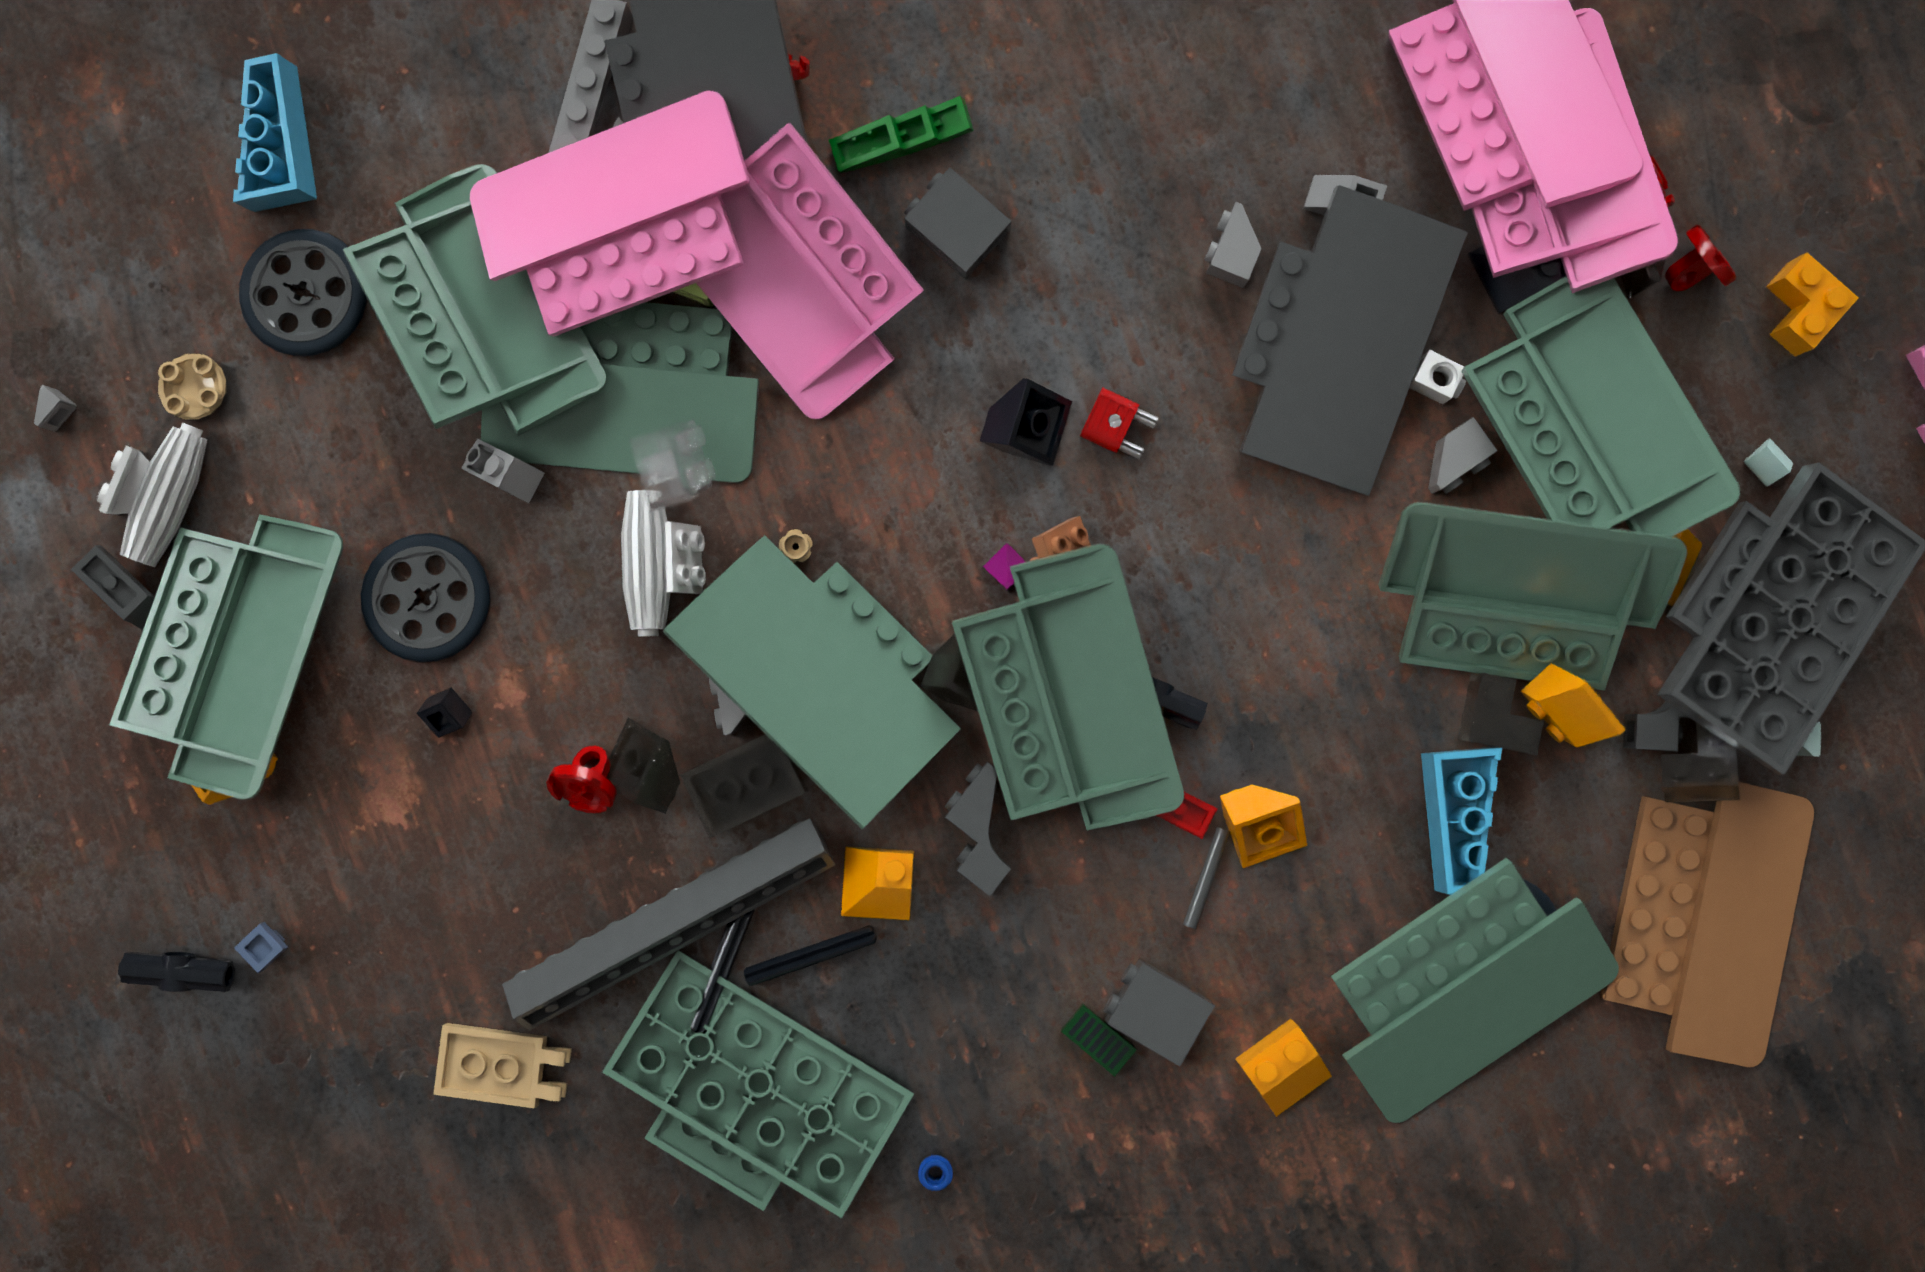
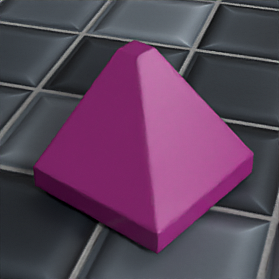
[983,543,1026,591]

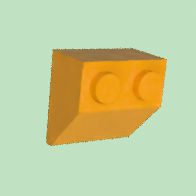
[1521,663,1626,748]
[1235,1019,1332,1117]

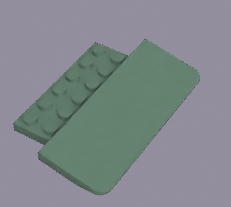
[343,164,606,436]
[1462,276,1740,537]
[481,302,760,483]
[1378,503,1687,691]
[109,514,343,800]
[952,544,1184,830]
[1331,858,1619,1123]

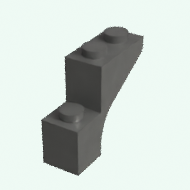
[1623,701,1689,751]
[944,762,1011,896]

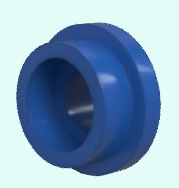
[918,1155,953,1191]

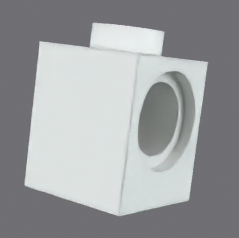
[1410,350,1466,404]

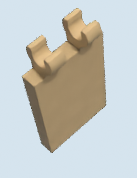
[433,1023,572,1108]

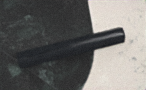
[691,909,755,1033]
[744,925,877,986]

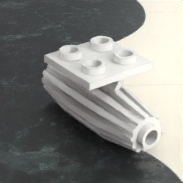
[97,423,207,567]
[621,490,706,637]

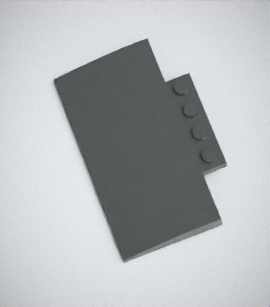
[604,0,808,161]
[1232,185,1468,496]
[1657,462,1925,775]

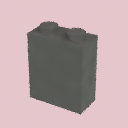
[904,167,1012,280]
[1103,959,1215,1066]

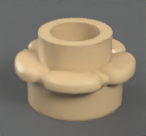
[779,529,813,563]

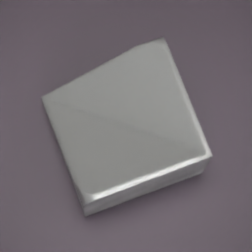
[34,385,77,432]

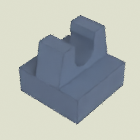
[234,922,288,973]

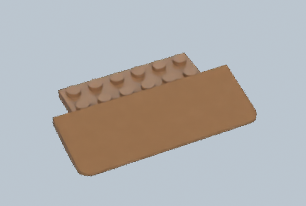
[1600,778,1814,1067]

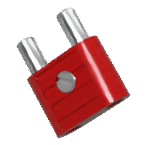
[1080,387,1158,459]

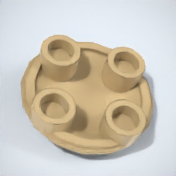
[158,354,226,420]

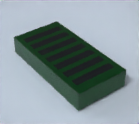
[1061,1003,1137,1077]

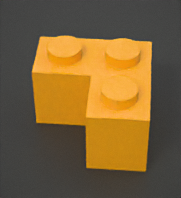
[1766,252,1859,357]

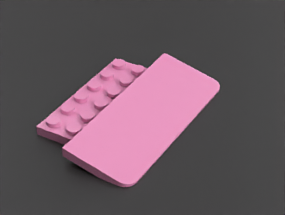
[1389,0,1642,211]
[1471,8,1678,293]
[470,91,750,337]
[697,123,924,419]

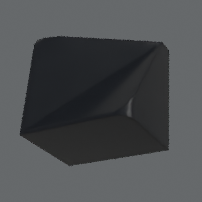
[417,687,472,738]

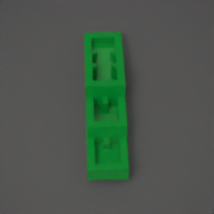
[829,96,974,173]

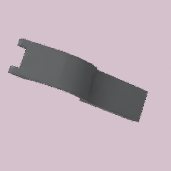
[71,545,155,630]

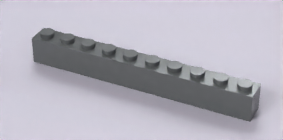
[502,818,836,1031]

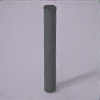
[1183,827,1230,929]

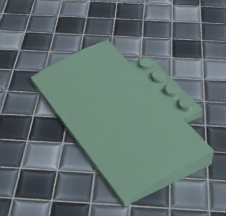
[663,535,961,829]
[602,950,914,1218]

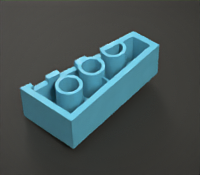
[233,53,317,212]
[1421,747,1502,894]

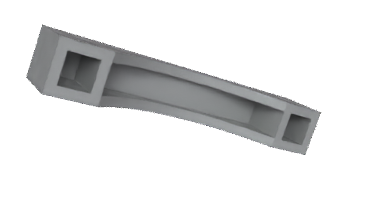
[548,0,633,153]

